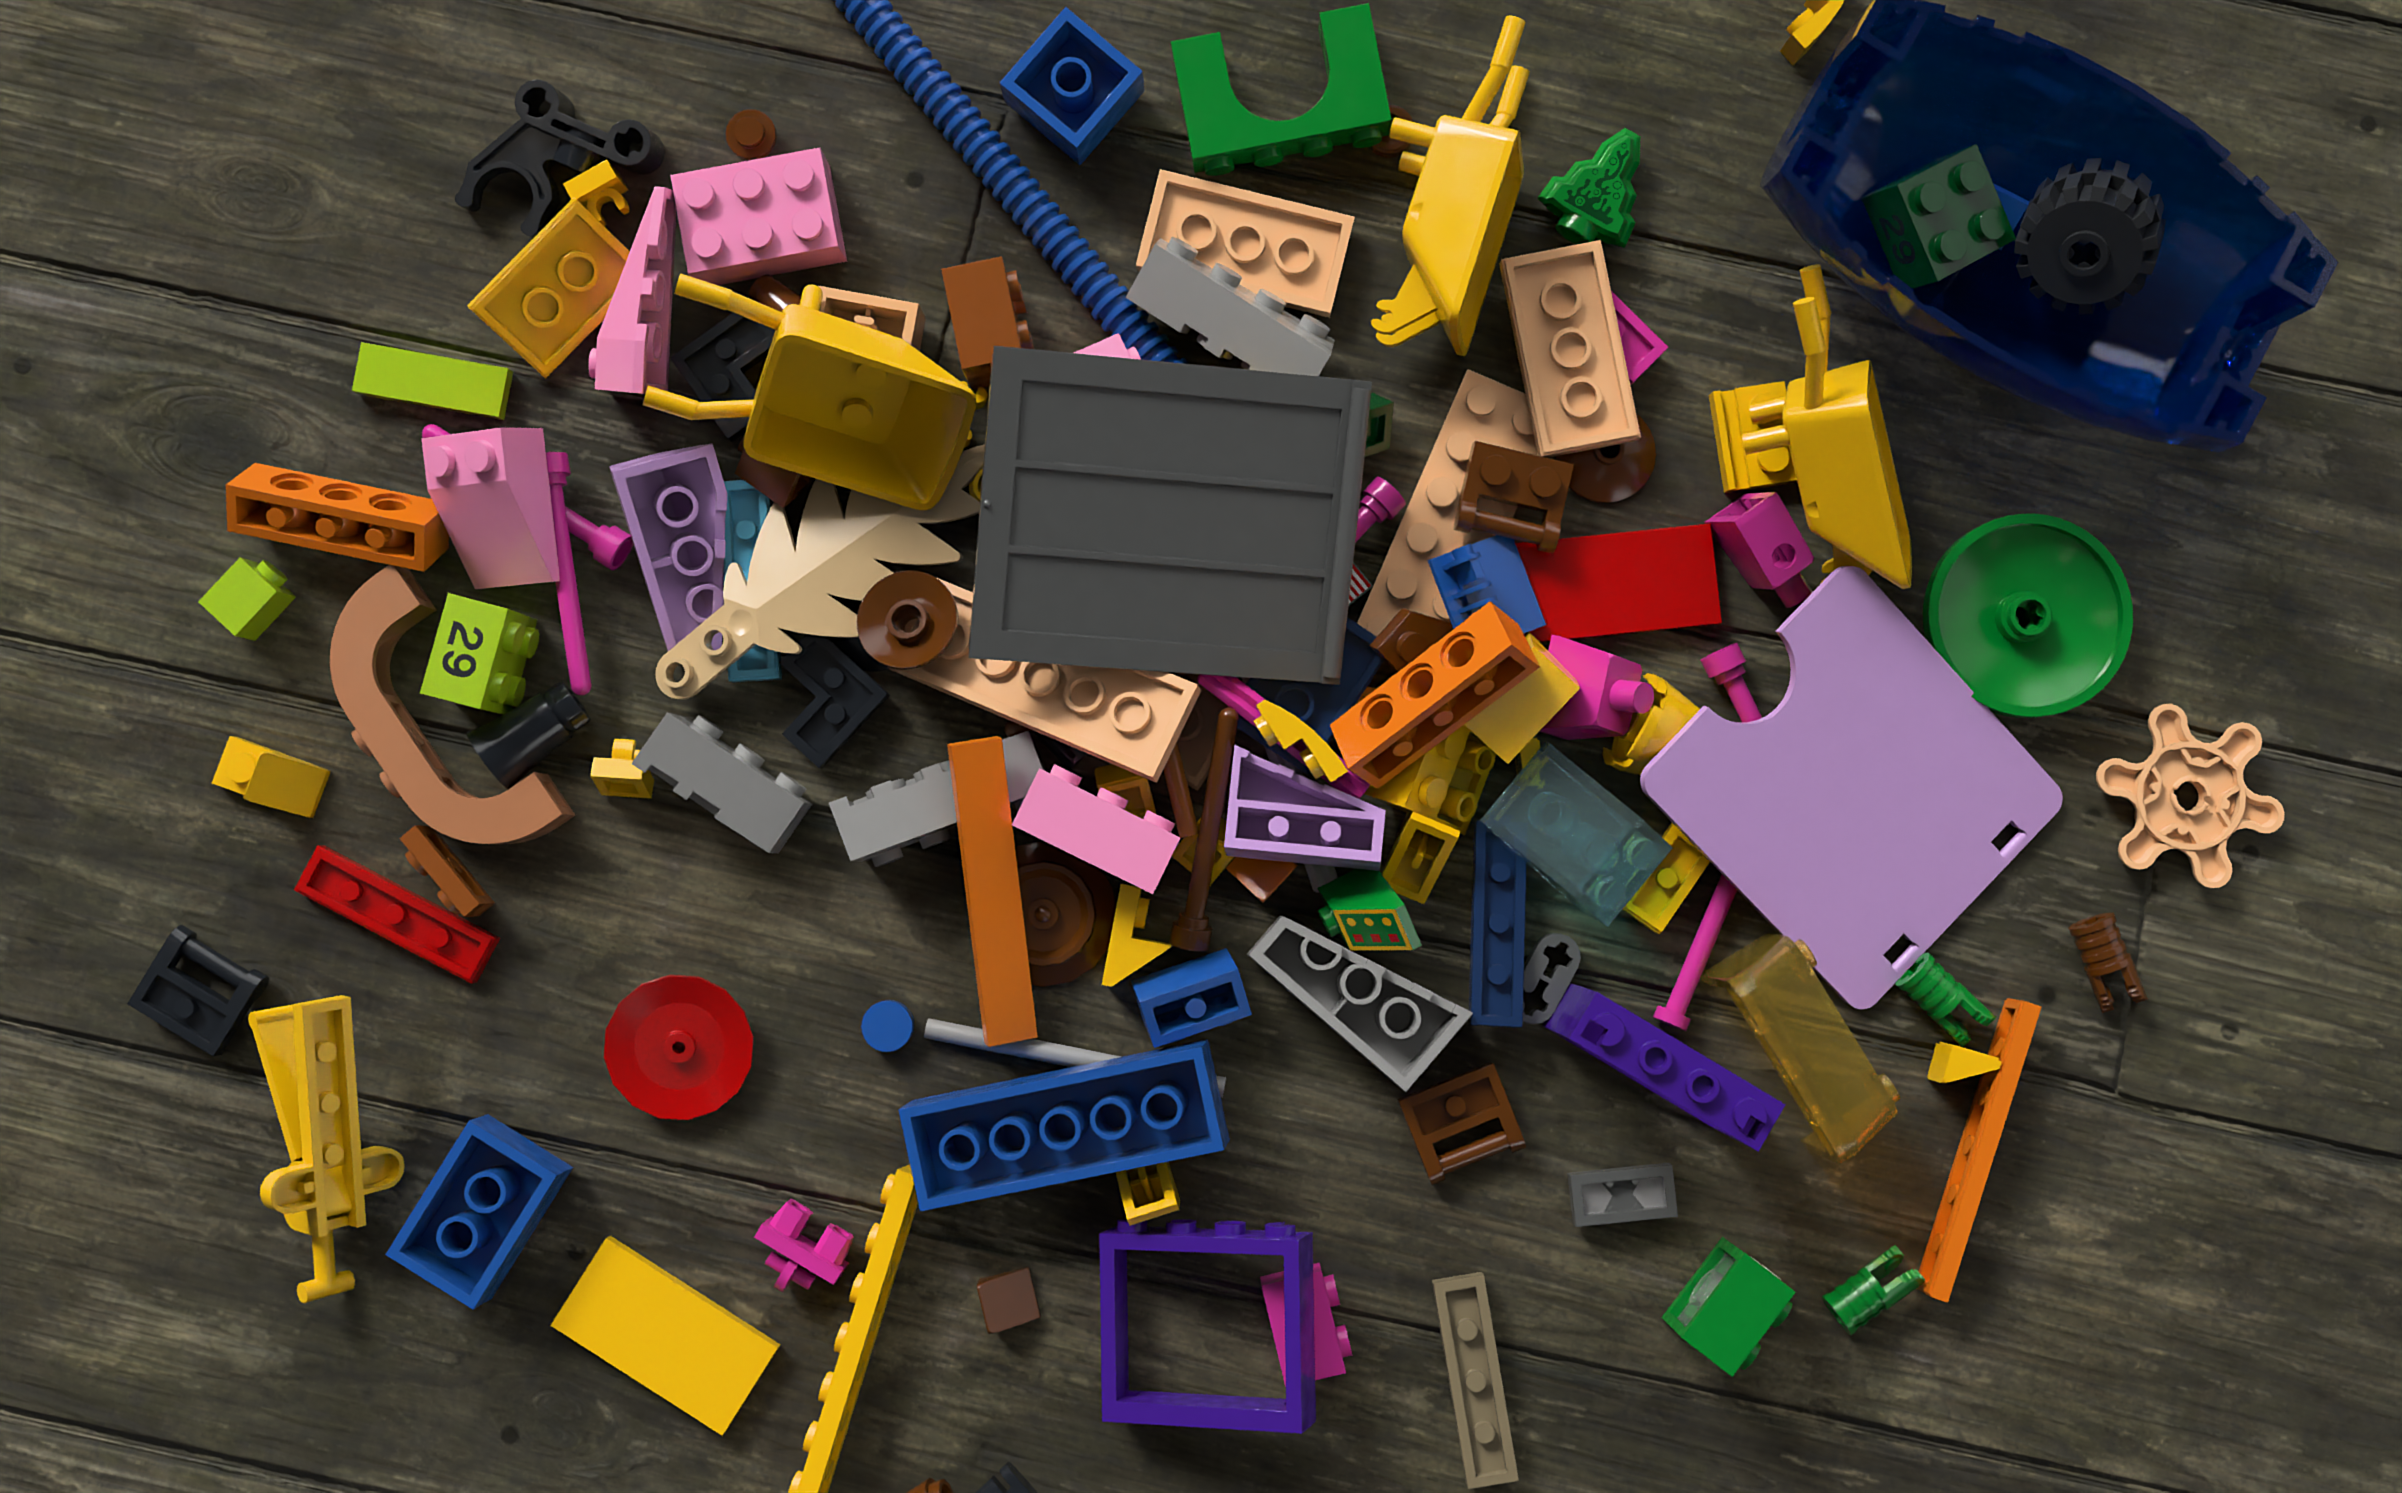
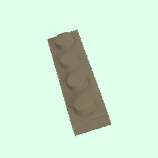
[1432,1272,1519,1489]

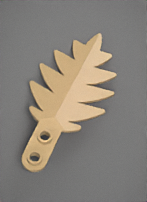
[655,444,985,700]

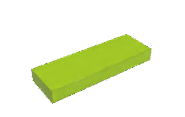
[352,342,513,420]

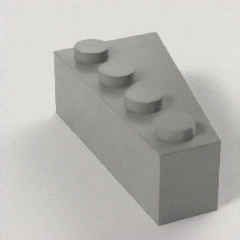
[1126,237,1335,376]
[829,731,1047,867]
[1246,916,1473,1092]

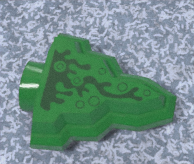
[1537,128,1641,248]

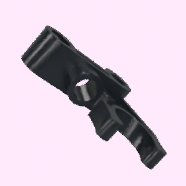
[455,79,665,238]

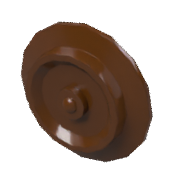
[1015,841,1116,987]

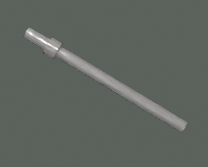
[924,1018,1226,1098]

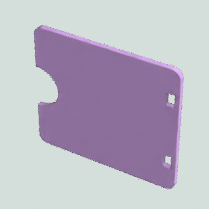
[1640,566,2063,1009]

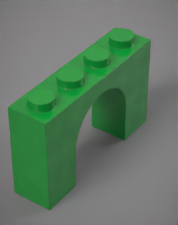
[1171,3,1392,176]

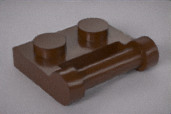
[1454,441,1574,554]
[1397,1062,1526,1185]

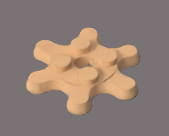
[2096,704,2285,888]

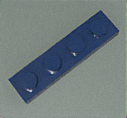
[1468,820,1527,1028]

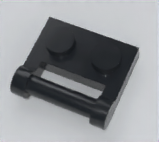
[127,925,269,1056]

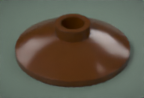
[1555,414,1656,503]
[857,570,958,670]

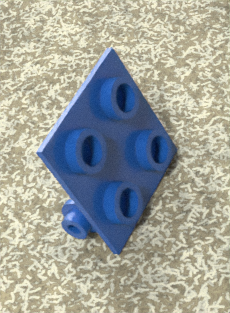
[1427,535,1546,634]

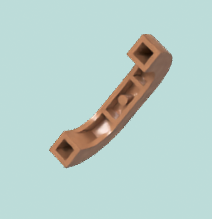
[330,565,575,844]

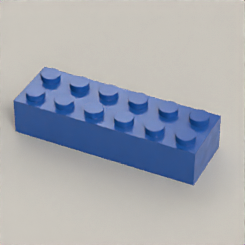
[898,1039,1230,1211]

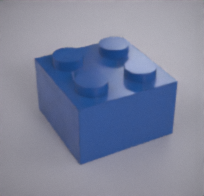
[1000,7,1145,165]

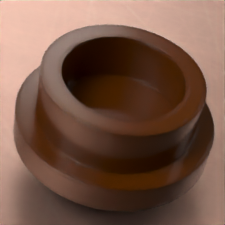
[726,109,777,160]

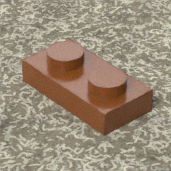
[399,825,495,917]

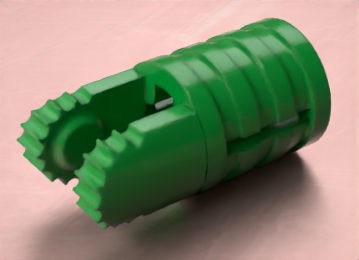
[1895,952,1996,1047]
[1821,1245,1925,1336]

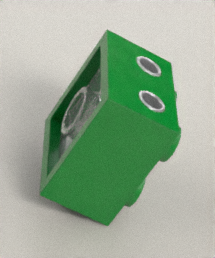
[1661,1237,1796,1377]

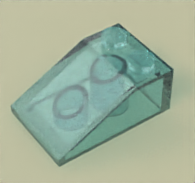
[1480,741,1673,927]

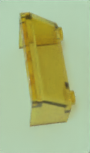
[1700,933,1900,1165]

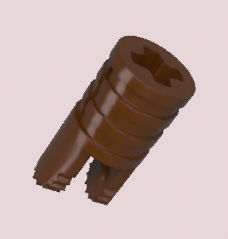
[2068,913,2148,1013]

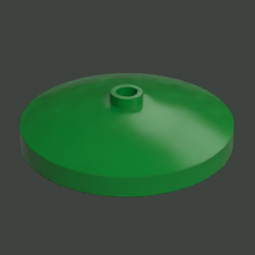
[1923,513,2133,718]

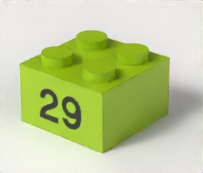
[420,593,539,714]

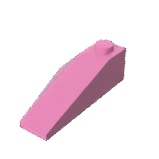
[589,186,676,394]

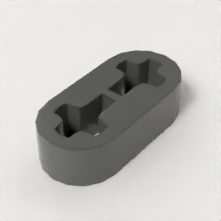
[1523,933,1581,1024]

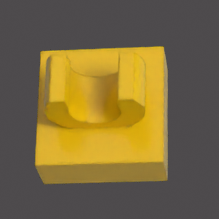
[563,159,629,226]
[590,739,654,798]

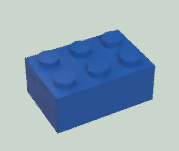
[385,1114,574,1310]

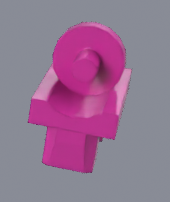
[754,1199,854,1292]

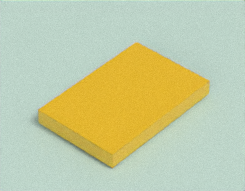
[467,197,630,379]

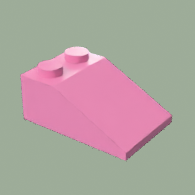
[421,428,560,589]

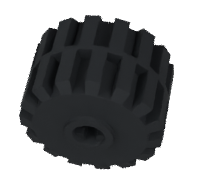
[2014,158,2166,314]

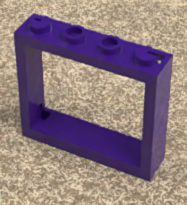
[1542,983,1786,1152]
[1099,1219,1316,1434]

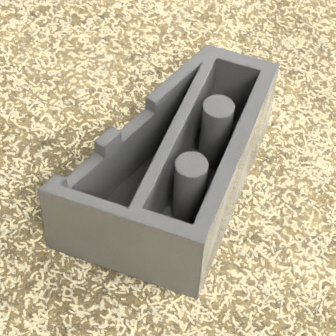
[631,712,813,854]

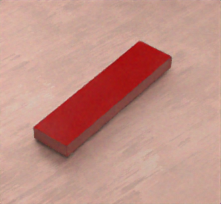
[294,845,500,983]

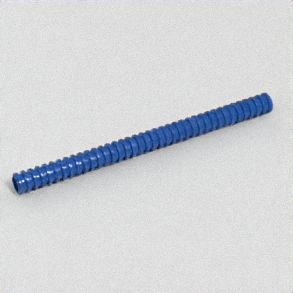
[833,0,1188,364]

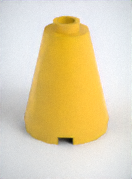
[1602,673,1700,775]

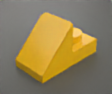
[212,736,331,818]
[1102,883,1172,987]

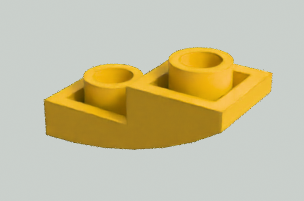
[1780,0,1845,65]
[1253,700,1348,783]

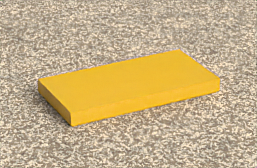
[550,1236,781,1436]

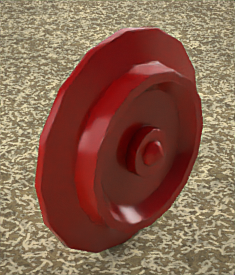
[604,974,754,1120]

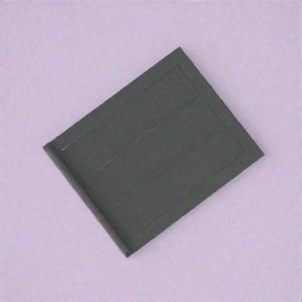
[969,346,1372,685]

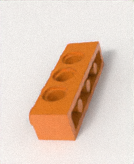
[226,463,449,572]
[1330,601,1540,789]

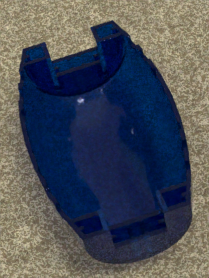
[1760,0,2339,452]

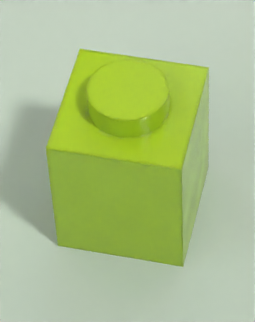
[198,557,296,641]

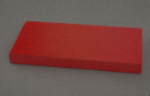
[1515,523,1722,643]

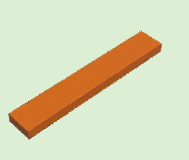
[947,736,1038,1047]
[1917,998,2042,1303]

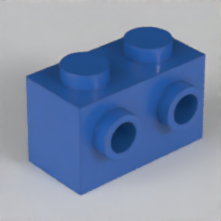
[1130,948,1252,1048]

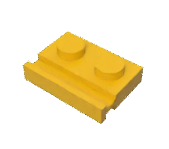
[1709,381,1797,493]

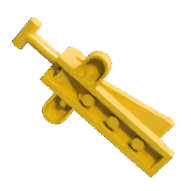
[248,995,405,1303]

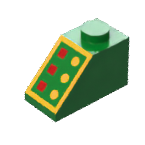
[1317,869,1422,950]

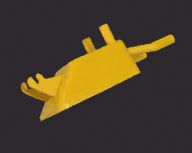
[1371,15,1530,356]
[1742,264,1912,589]
[642,273,988,510]

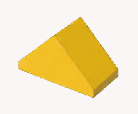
[1382,811,1460,904]
[1116,1162,1180,1226]

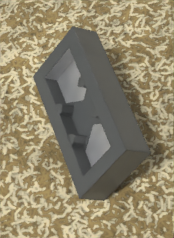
[1567,1163,1678,1227]

